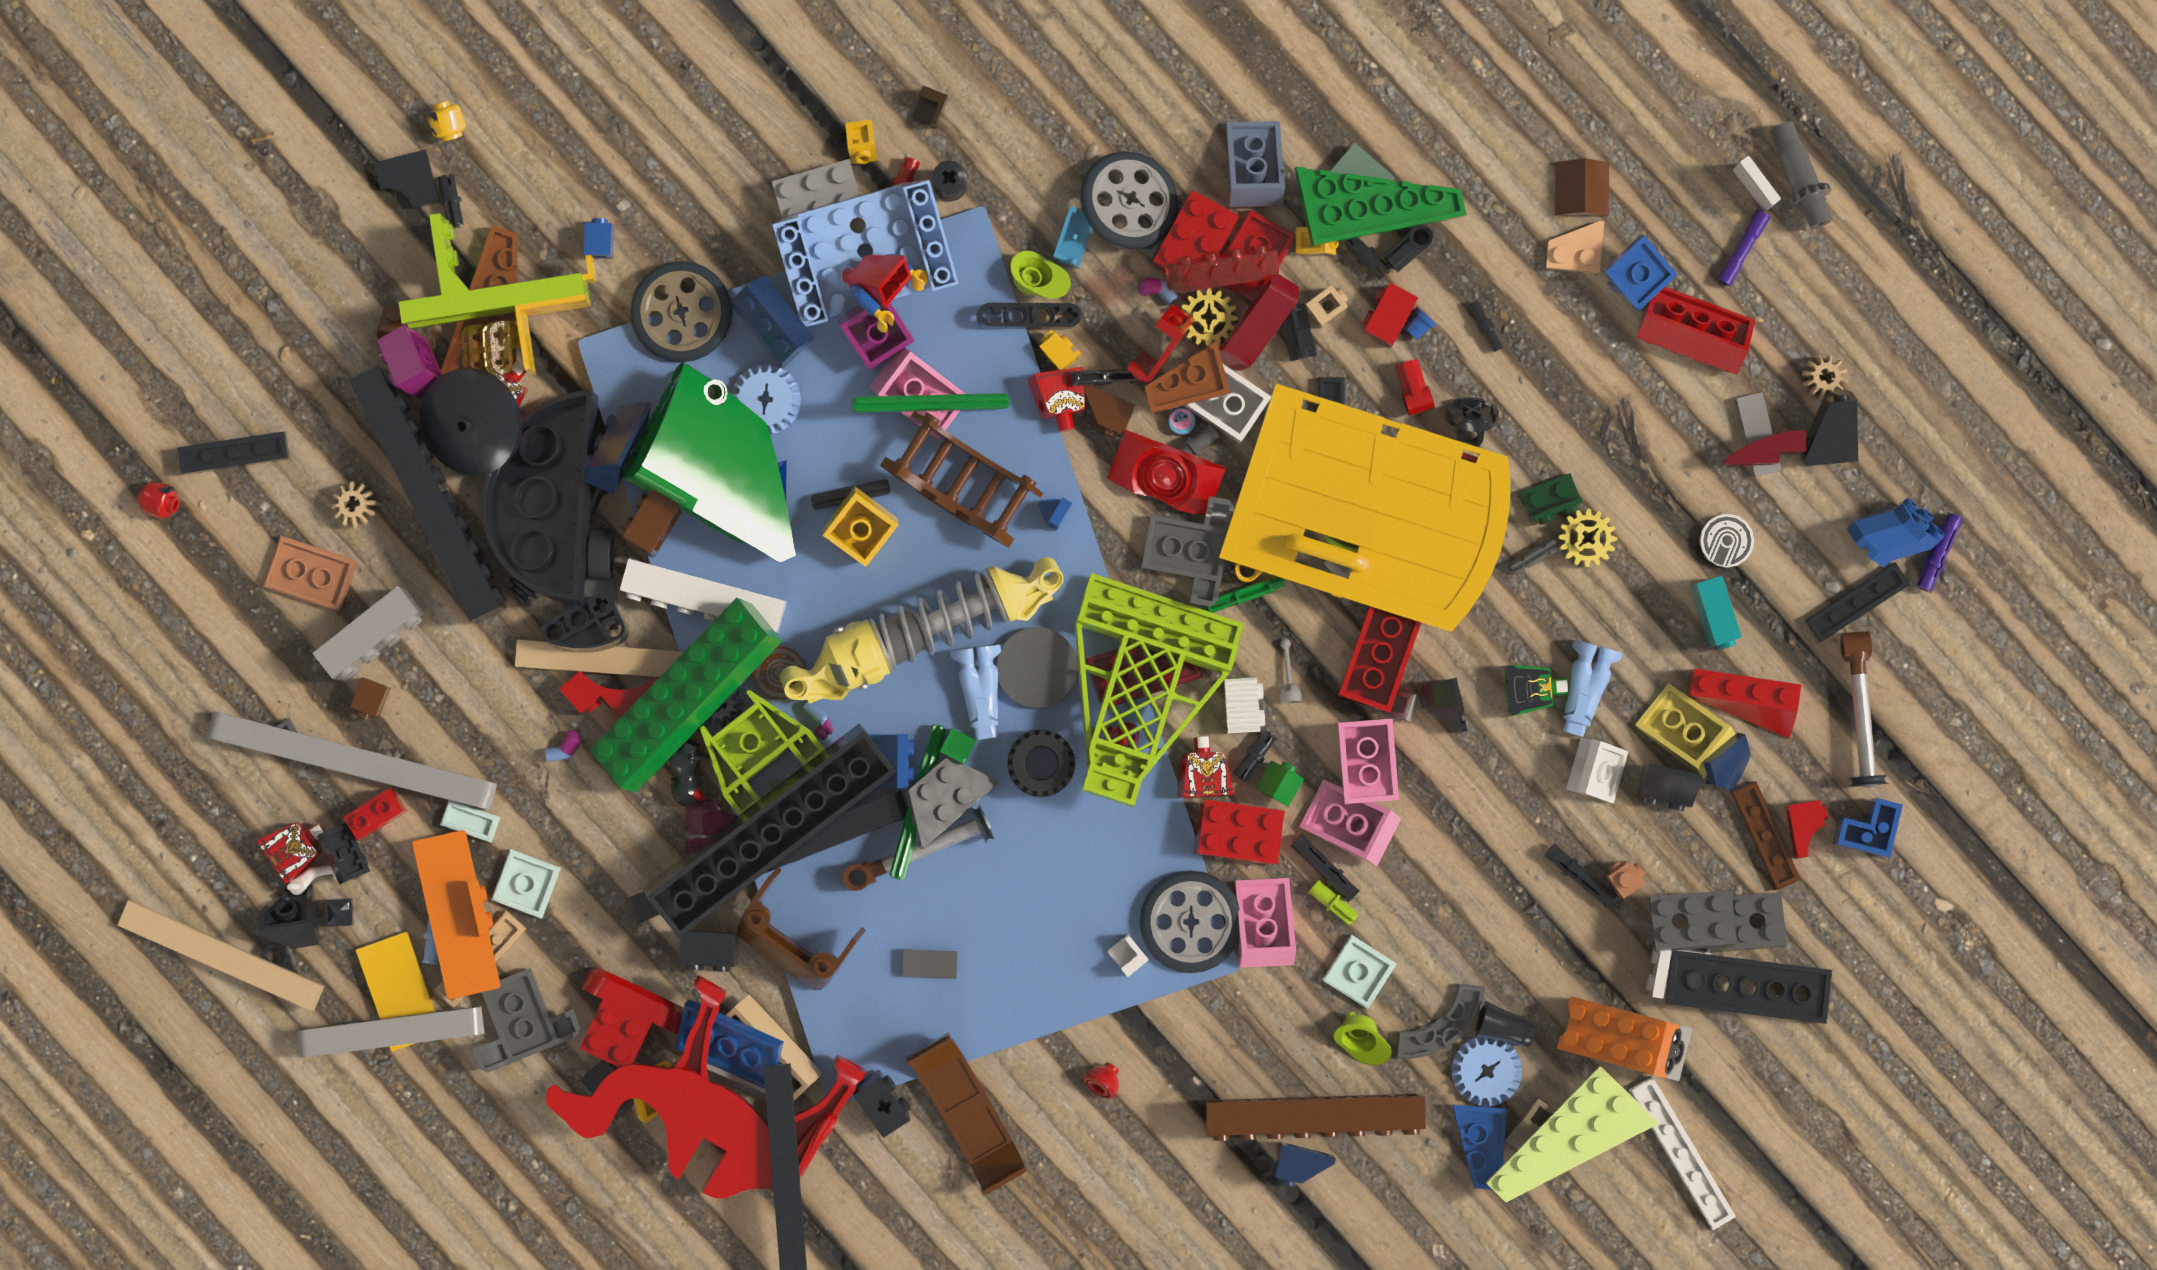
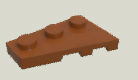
[1145,341,1230,414]

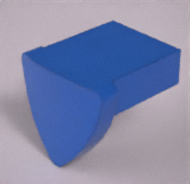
[1039,498,1072,531]

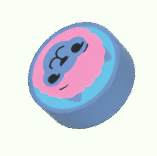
[1168,408,1195,435]

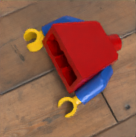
[842,254,928,332]

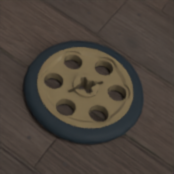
[630,261,732,363]

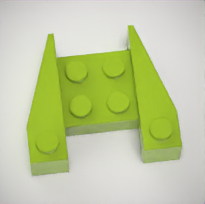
[700,690,826,815]

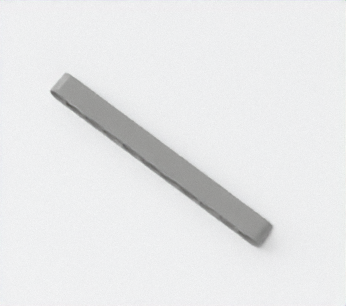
[206,711,497,810]

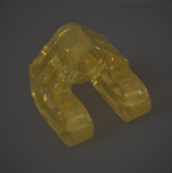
[462,321,521,375]

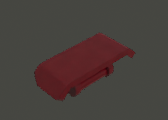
[1219,275,1299,371]

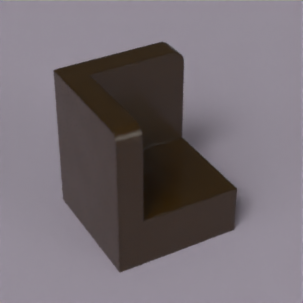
[912,85,949,129]

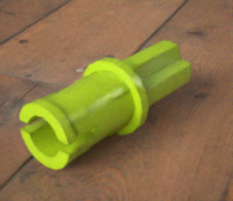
[1308,880,1358,925]

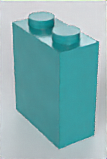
[1689,576,1742,651]

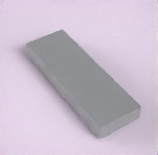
[1735,392,1781,477]

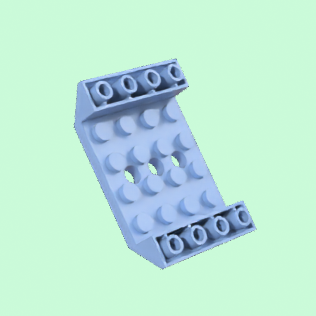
[772,180,959,327]

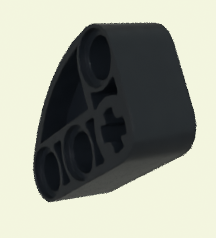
[541,593,629,653]

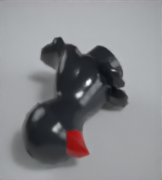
[669,739,710,807]

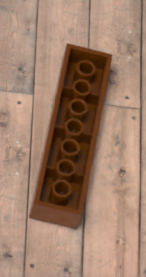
[1205,1093,1426,1141]

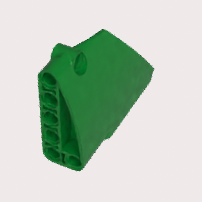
[622,362,795,562]

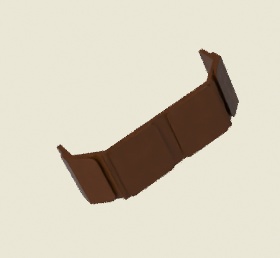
[906,1032,1027,1195]

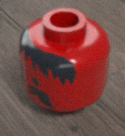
[137,481,180,519]

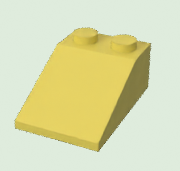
[1635,683,1735,779]

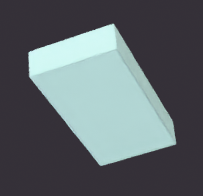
[440,800,501,843]

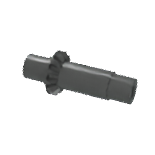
[1770,121,1833,229]

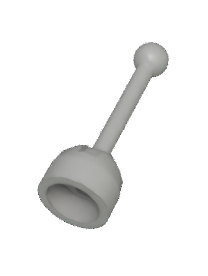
[1280,638,1302,704]

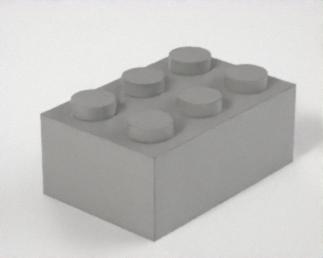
[772,159,860,219]

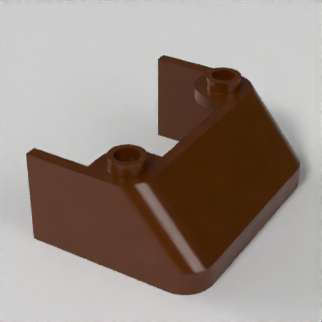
[737,867,866,990]

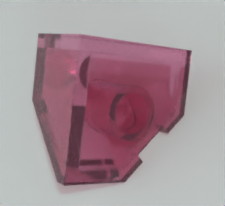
[684,800,737,855]

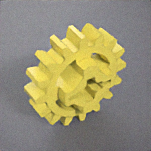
[1181,288,1238,348]
[1558,509,1617,568]

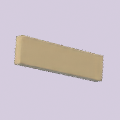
[434,911,527,1009]

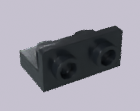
[317,823,370,885]

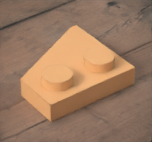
[1545,221,1604,274]

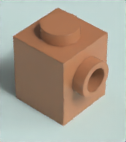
[1605,860,1646,899]

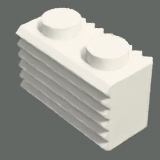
[1224,677,1265,734]

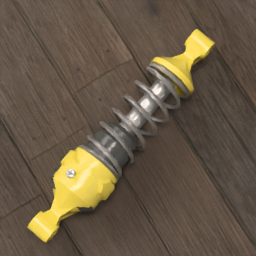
[780,557,1063,704]

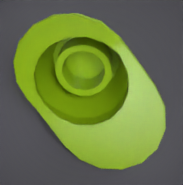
[1010,251,1071,299]
[1333,1011,1391,1065]

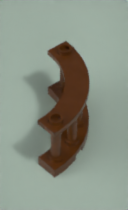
[880,411,1043,548]

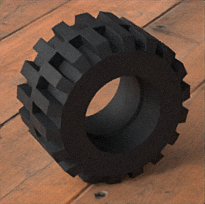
[1007,729,1075,797]

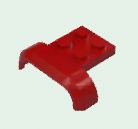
[579,967,684,1067]

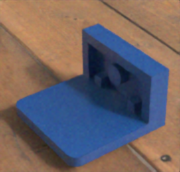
[869,734,914,789]

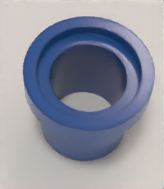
[1403,306,1437,340]

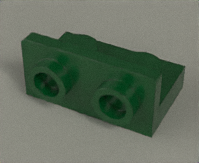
[1519,473,1584,525]

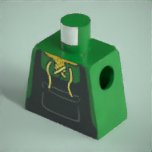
[1504,665,1568,717]

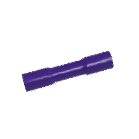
[1717,210,1771,287]

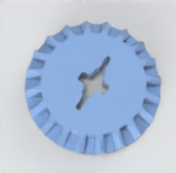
[731,365,801,435]
[1452,1037,1522,1106]

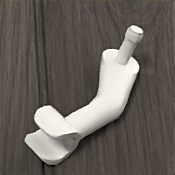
[287,865,336,895]

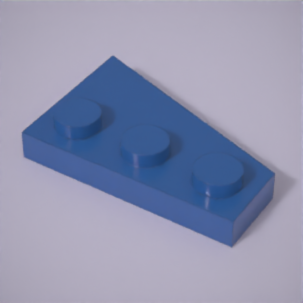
[1452,1104,1507,1190]

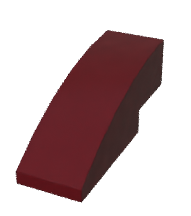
[1722,430,1806,466]

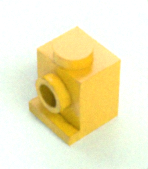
[1040,330,1081,370]

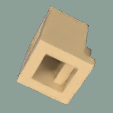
[1305,285,1348,329]

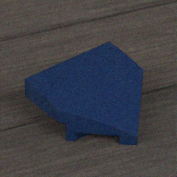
[1703,733,1751,791]

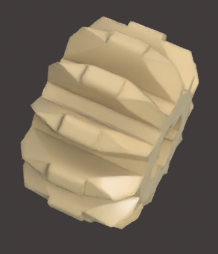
[1802,355,1848,400]
[330,482,377,528]

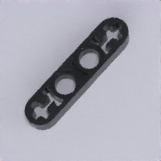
[976,302,1082,329]

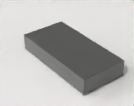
[902,949,958,979]

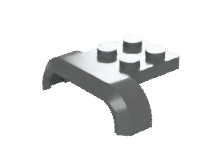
[1141,496,1235,606]
[472,968,581,1072]

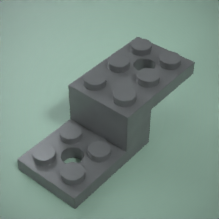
[1649,890,1787,953]

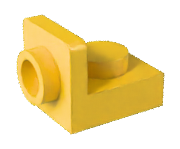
[845,119,877,164]
[1296,227,1339,255]

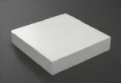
[1733,156,1781,212]

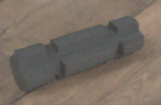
[1509,538,1560,575]

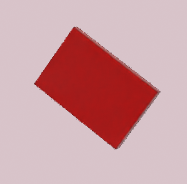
[1211,210,1296,303]

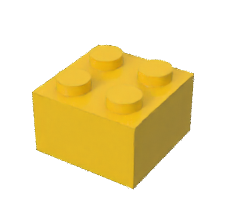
[822,487,899,567]

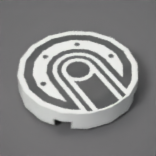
[1699,514,1754,568]

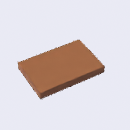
[263,535,358,612]

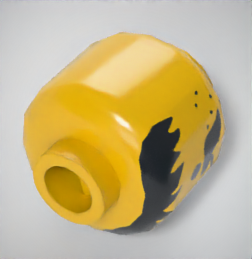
[427,100,466,142]

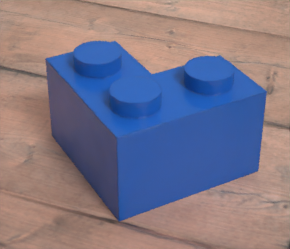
[1832,798,1903,857]

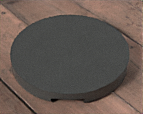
[997,627,1078,708]

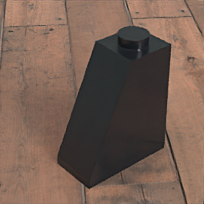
[1800,389,1859,466]

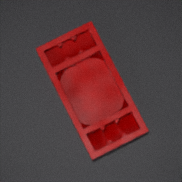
[1107,429,1226,516]

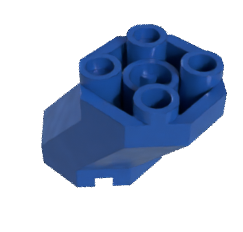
[1847,497,1945,567]

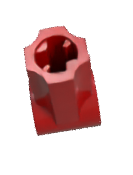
[1395,359,1435,416]

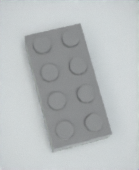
[312,586,425,681]

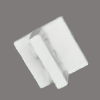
[1566,738,1628,803]

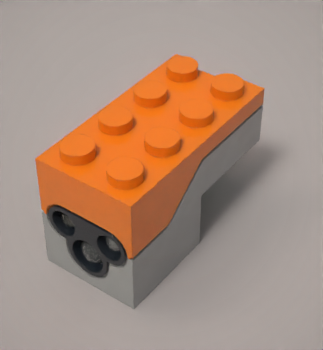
[1557,996,1693,1081]

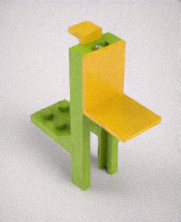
[398,213,597,375]

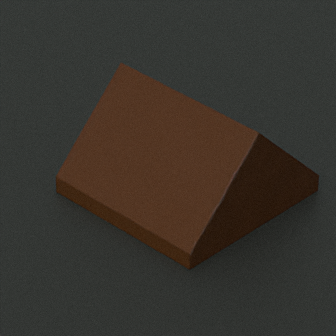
[1555,158,1609,216]

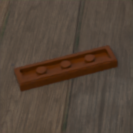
[1731,781,1801,891]

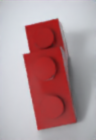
[559,671,658,718]

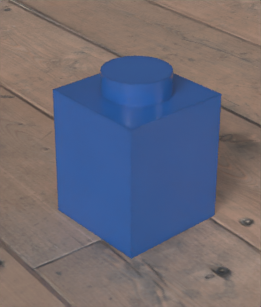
[584,218,614,259]

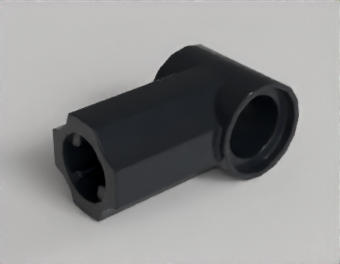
[1382,225,1433,273]

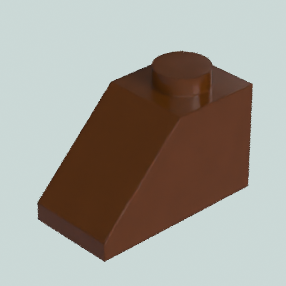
[1084,385,1136,439]

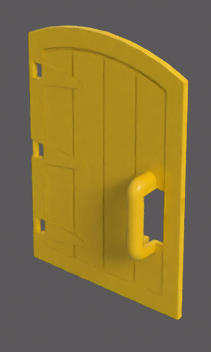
[1219,384,1510,632]

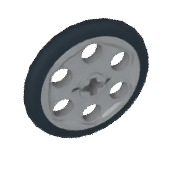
[1080,151,1178,249]
[1140,870,1239,973]

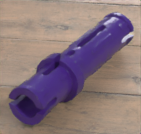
[1915,512,1964,593]

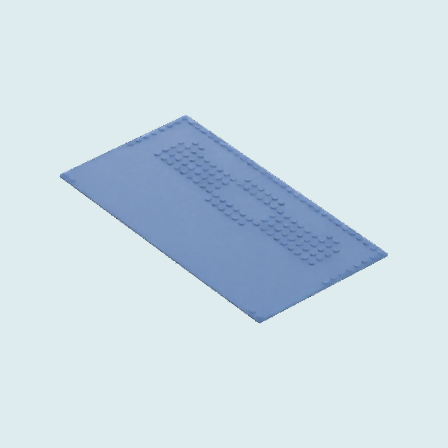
[578,206,1239,1102]

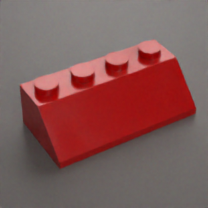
[1636,287,1756,375]

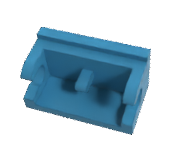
[1053,206,1092,269]

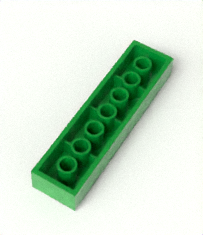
[590,597,783,793]

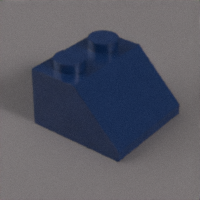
[1273,1142,1336,1187]

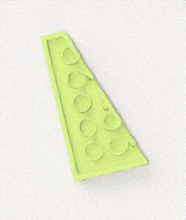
[1485,1065,1659,1202]

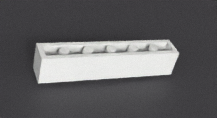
[620,559,787,633]

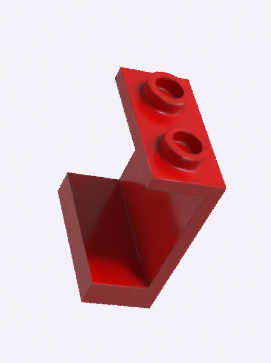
[1127,304,1195,384]

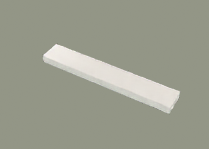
[1628,1076,1736,1230]

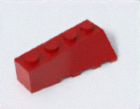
[1687,668,1802,739]

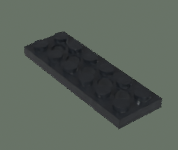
[1665,950,1832,1024]

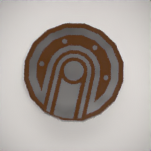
[753,646,807,700]

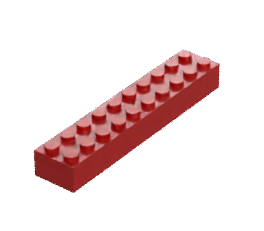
[1337,452,1478,714]

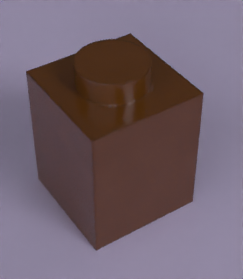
[350,677,391,720]

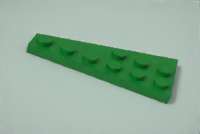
[1294,166,1467,247]

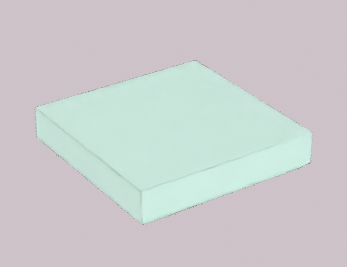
[491,849,561,919]
[1322,935,1397,1009]

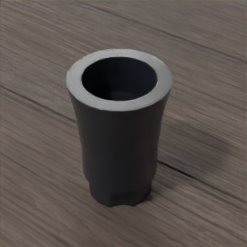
[1475,1001,1537,1047]

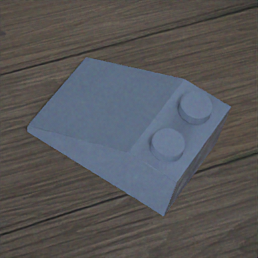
[1226,121,1285,207]

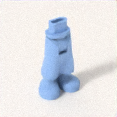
[1563,639,1623,737]
[950,644,1001,740]

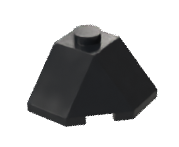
[1418,677,1467,733]
[258,884,320,949]

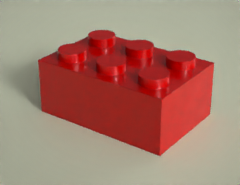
[1153,190,1239,290]
[1194,799,1285,865]

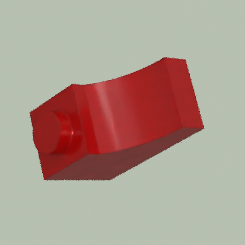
[1784,800,1828,859]

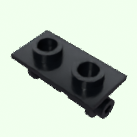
[1282,303,1317,362]

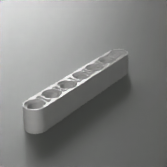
[296,1006,485,1058]

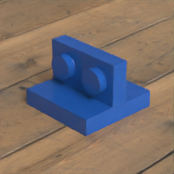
[1602,234,1678,311]

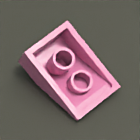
[868,347,965,440]
[1337,719,1399,804]
[1299,779,1401,866]
[1235,878,1296,968]

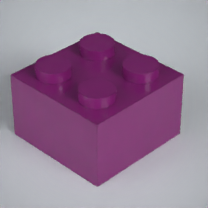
[838,302,914,370]
[377,325,442,399]

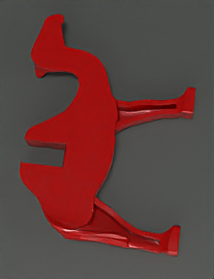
[546,975,866,1199]

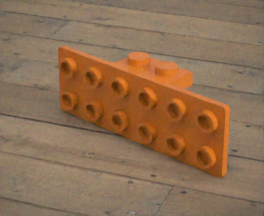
[412,830,501,1000]

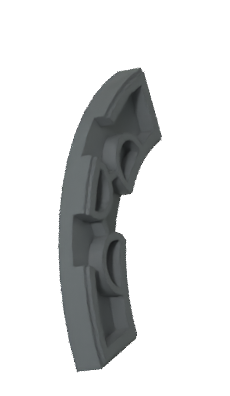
[1395,984,1485,1059]

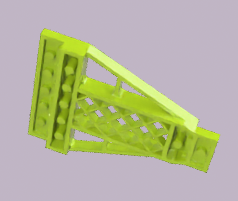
[1074,573,1244,808]

